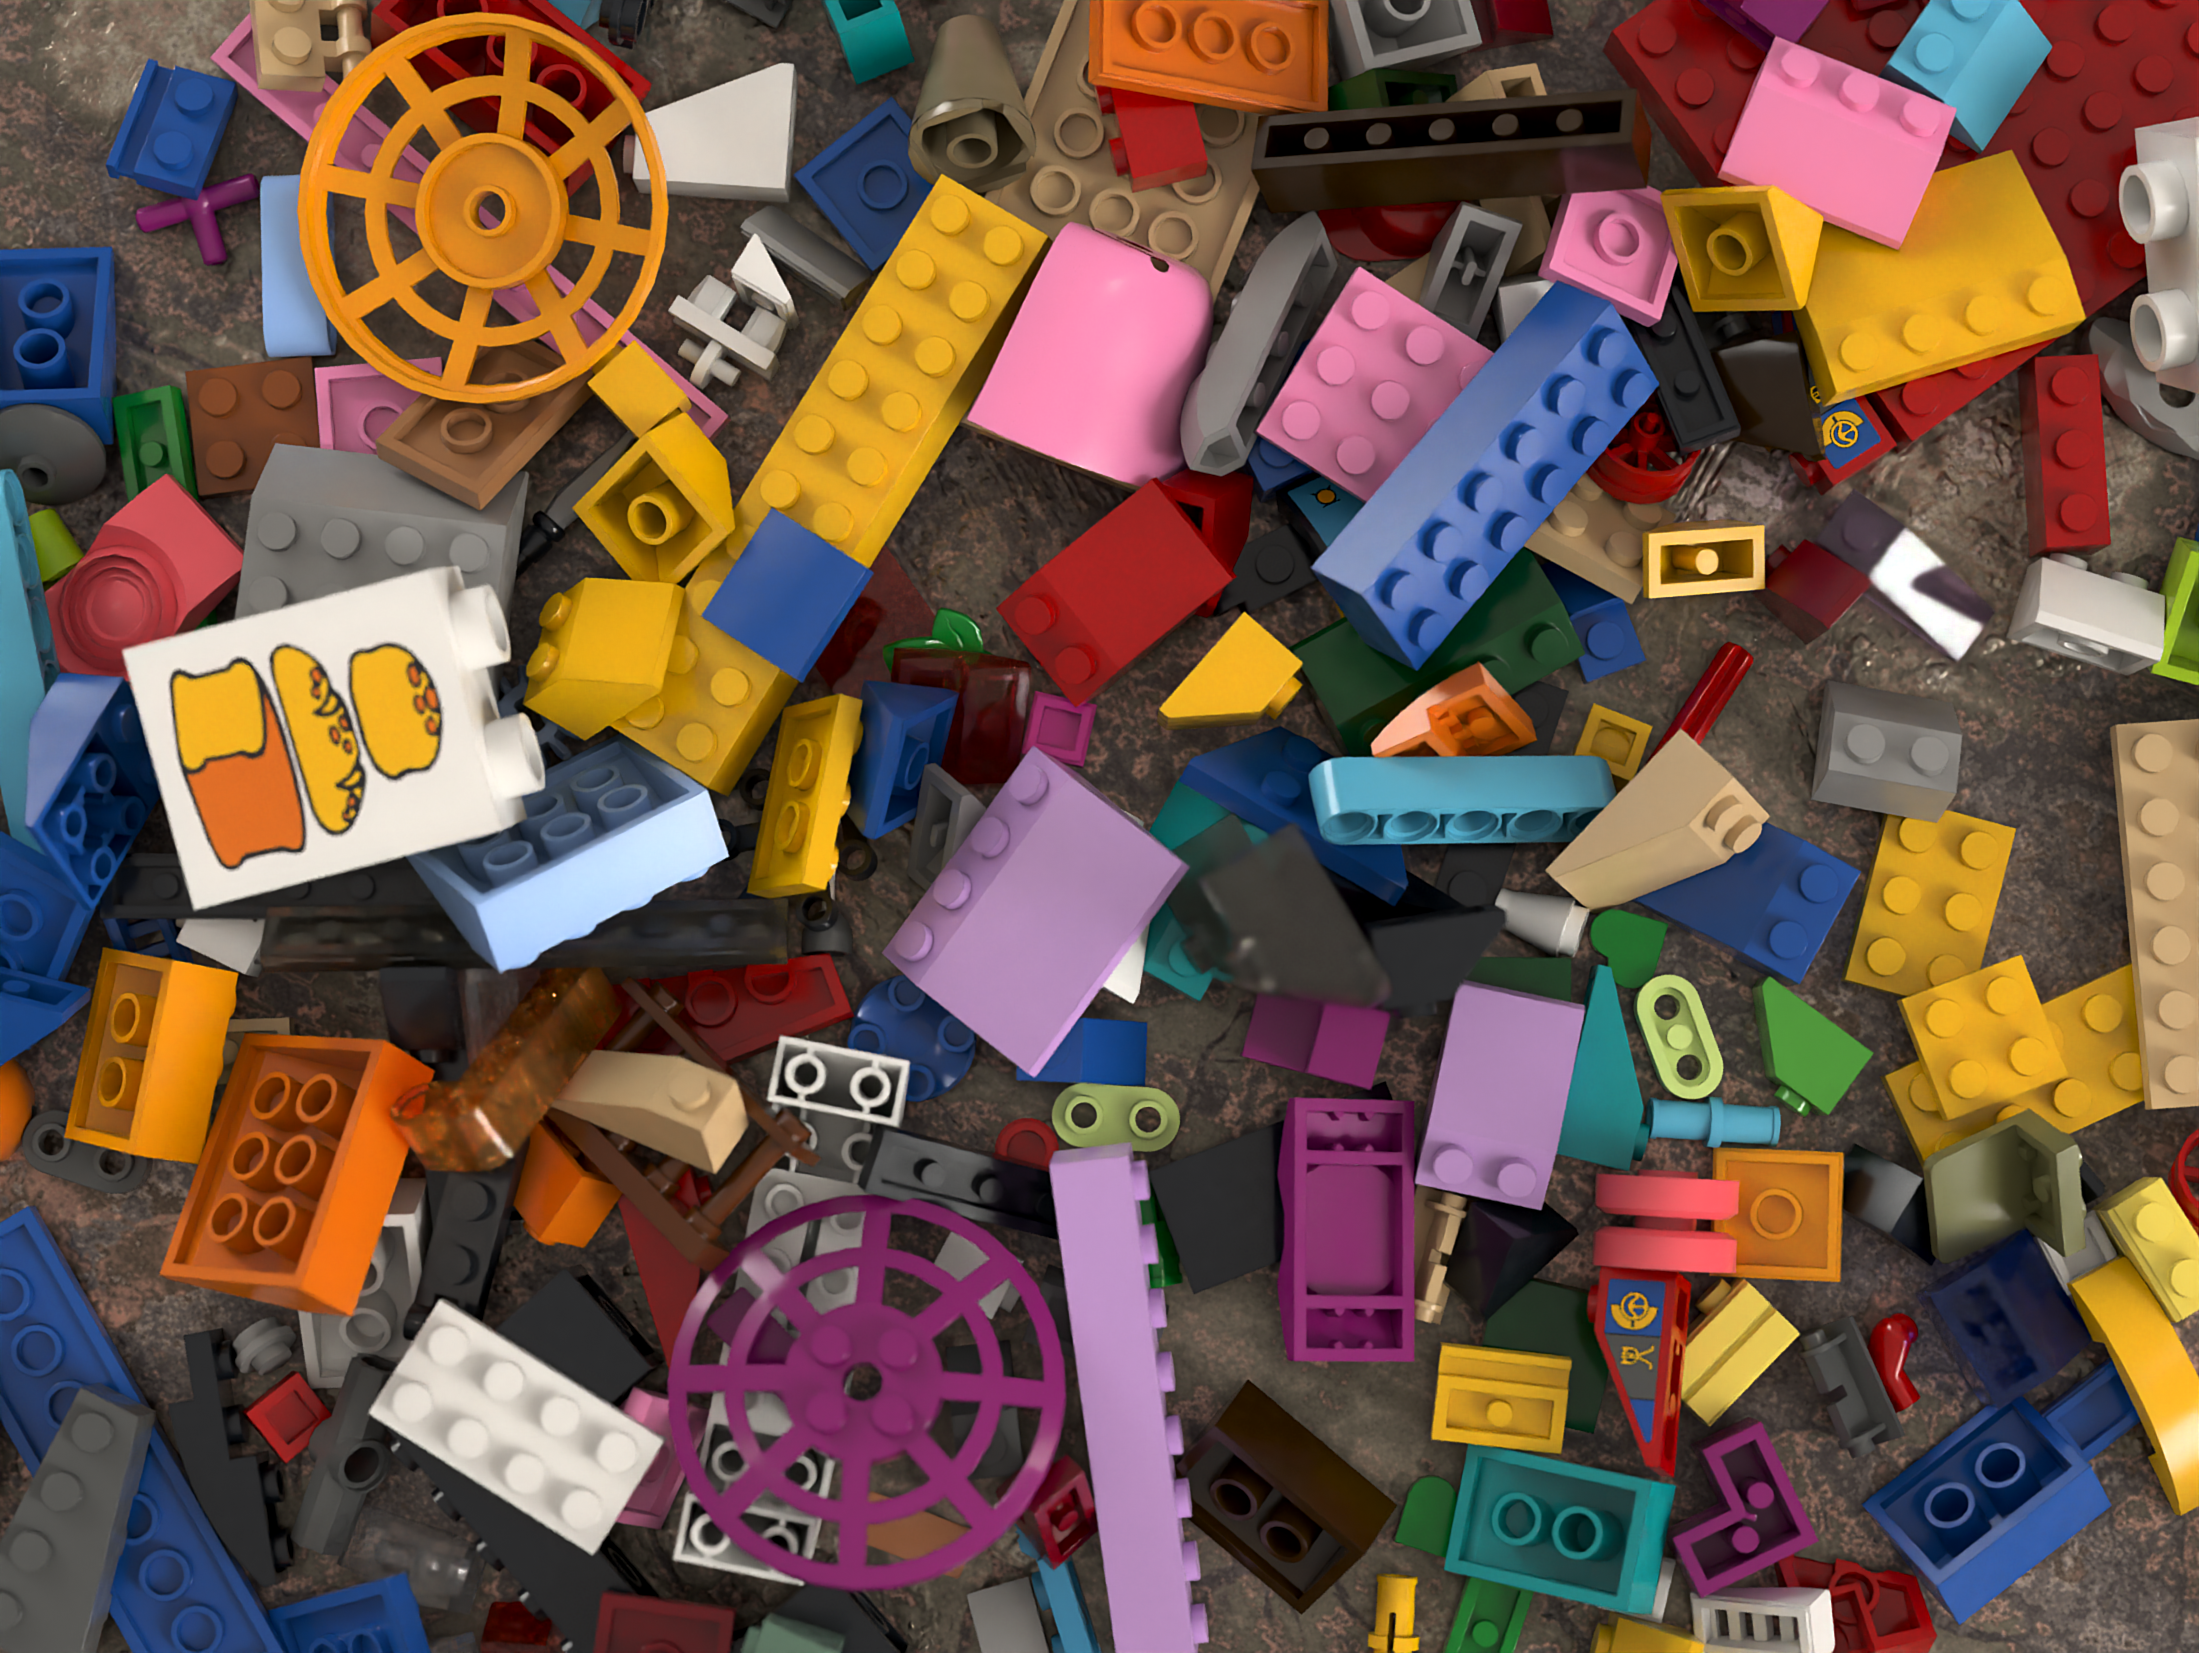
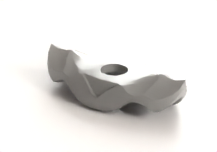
[2080,317,2199,460]

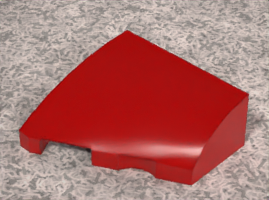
[1774,1554,1937,1653]

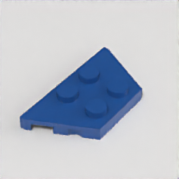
[1179,726,1408,907]

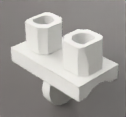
[668,275,788,389]

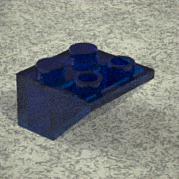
[1915,1228,2093,1409]

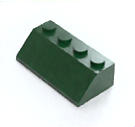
[1289,546,1585,757]

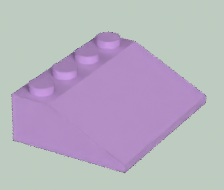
[882,745,1190,1077]

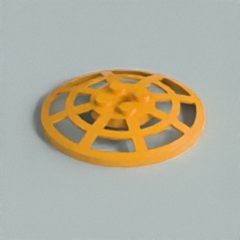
[297,12,668,404]

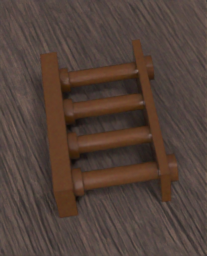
[524,976,822,1272]

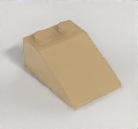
[1545,729,1770,915]

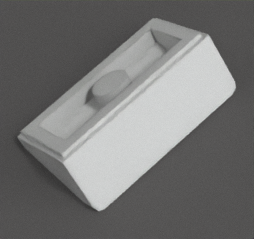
[731,233,800,330]

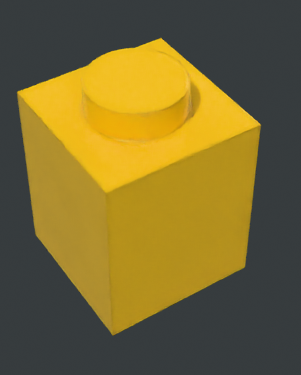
[587,340,693,440]

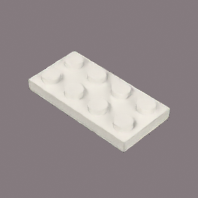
[368,1299,667,1555]

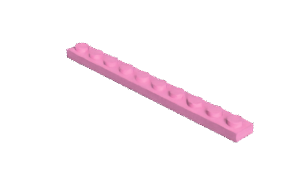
[210,13,731,443]

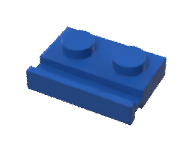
[106,58,239,201]

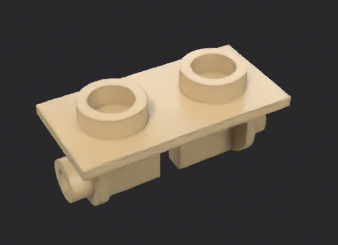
[1414,1184,1476,1325]

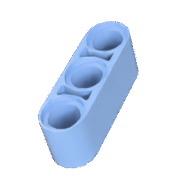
[260,175,337,357]

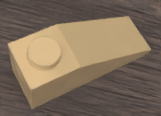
[547,1049,749,1175]

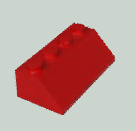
[370,0,651,199]

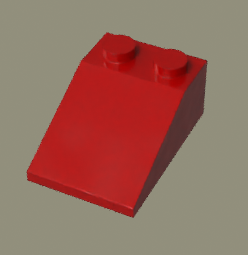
[995,477,1237,708]

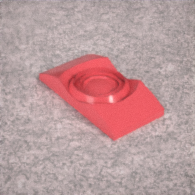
[44,474,244,692]

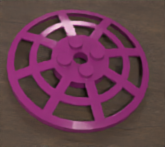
[668,1194,1066,1592]

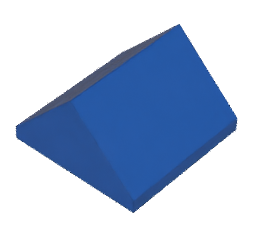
[846,680,959,840]

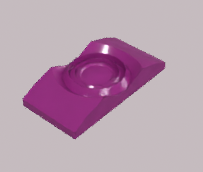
[1277,1097,1414,1362]

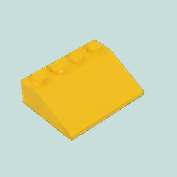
[1792,150,2086,407]

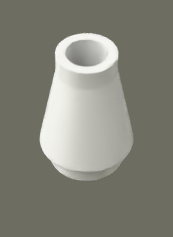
[1495,888,1590,958]

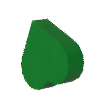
[1588,909,1668,989]
[1393,1475,1457,1557]

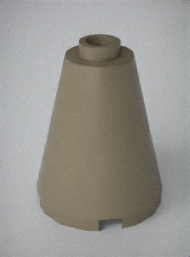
[908,14,1036,194]

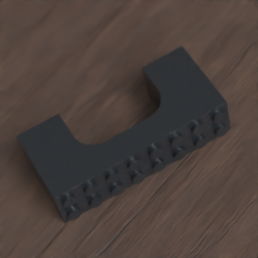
[385,1264,917,1653]

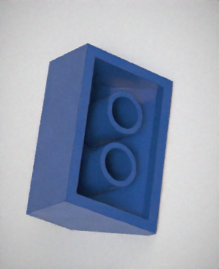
[1862,1386,2112,1625]

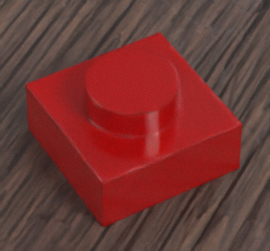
[242,1370,332,1463]

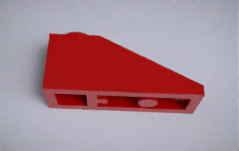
[617,1166,714,1371]

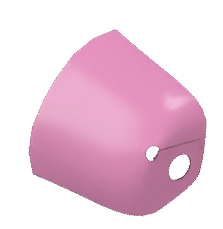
[967,222,1214,487]

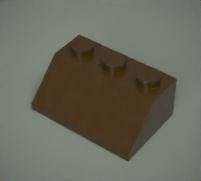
[1174,1379,1397,1615]

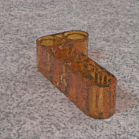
[390,949,623,1171]

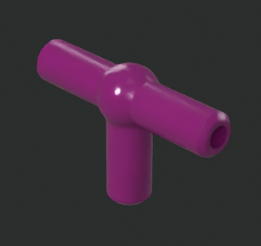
[135,173,260,266]

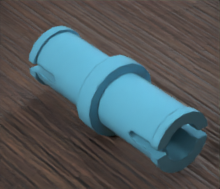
[1645,1097,1781,1148]

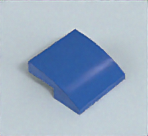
[701,507,873,682]

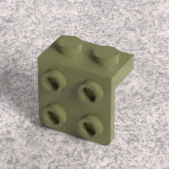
[1923,1108,2086,1264]

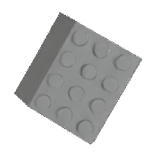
[235,443,529,703]

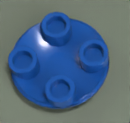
[848,974,977,1102]

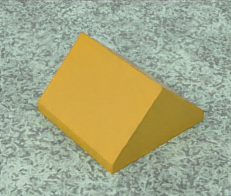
[1660,185,1824,312]

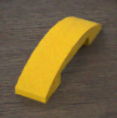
[2066,1255,2199,1516]

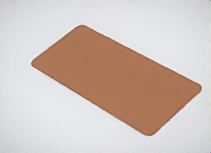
[867,1491,970,1579]

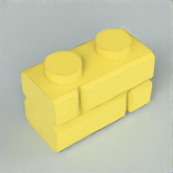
[2091,1177,2199,1323]
[1681,1277,1800,1427]

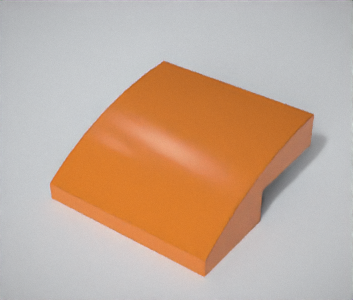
[1371,662,1537,757]

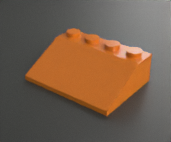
[159,1033,435,1317]

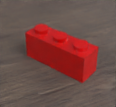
[2017,354,2111,558]

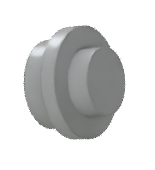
[232,1317,296,1376]

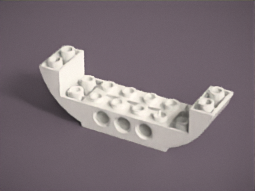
[673,1035,910,1586]

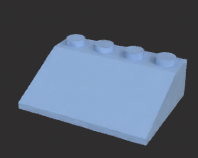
[405,733,729,973]

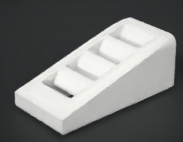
[1690,1587,1835,1653]

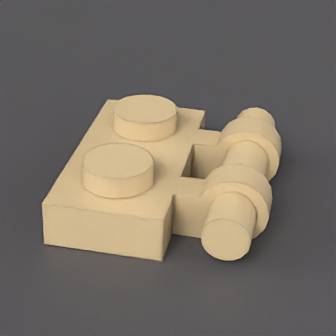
[249,0,372,92]

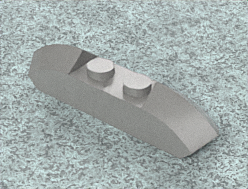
[1180,211,1338,476]

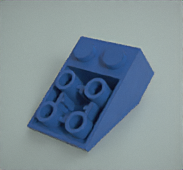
[25,673,162,911]

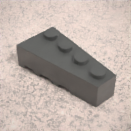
[0,1383,157,1653]

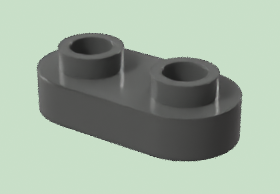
[22,1110,153,1194]

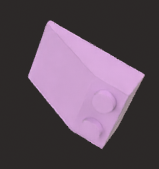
[1414,980,1585,1210]

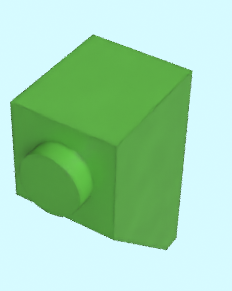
[1752,976,1874,1118]

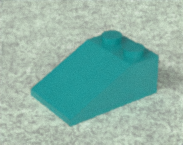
[1444,1444,1676,1615]

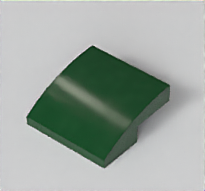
[1480,1277,1609,1434]

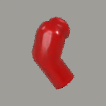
[1867,1313,1921,1413]

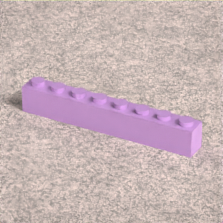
[1049,1142,1209,1653]

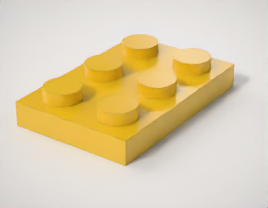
[747,694,863,899]
[1841,810,2016,998]

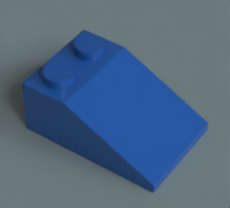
[0,247,117,444]
[1631,822,1861,987]

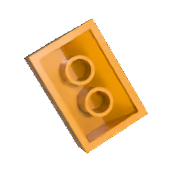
[64,947,239,1164]

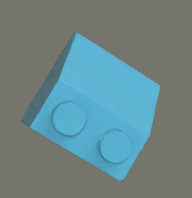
[1878,0,2052,154]

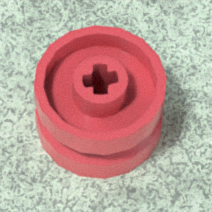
[1592,1169,1739,1273]

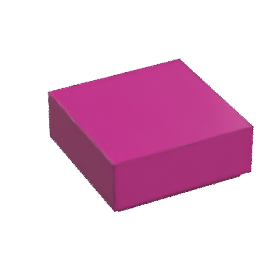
[1021,691,1097,769]

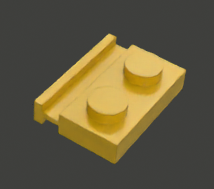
[1430,1342,1572,1454]

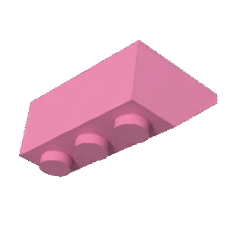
[1717,36,1957,250]

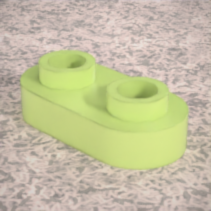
[1633,975,1723,1100]
[1052,1083,1180,1152]

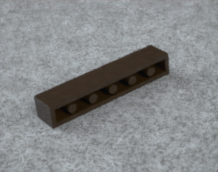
[1251,88,1652,213]

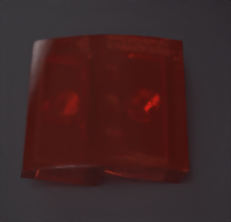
[890,648,1032,784]

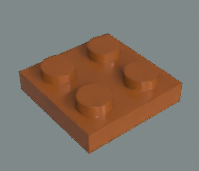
[185,356,320,500]

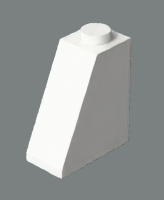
[623,63,798,203]

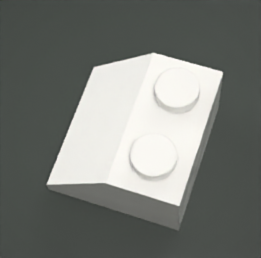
[2006,553,2165,676]

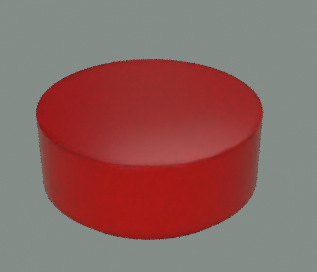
[995,1118,1059,1167]

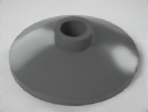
[0,403,107,505]

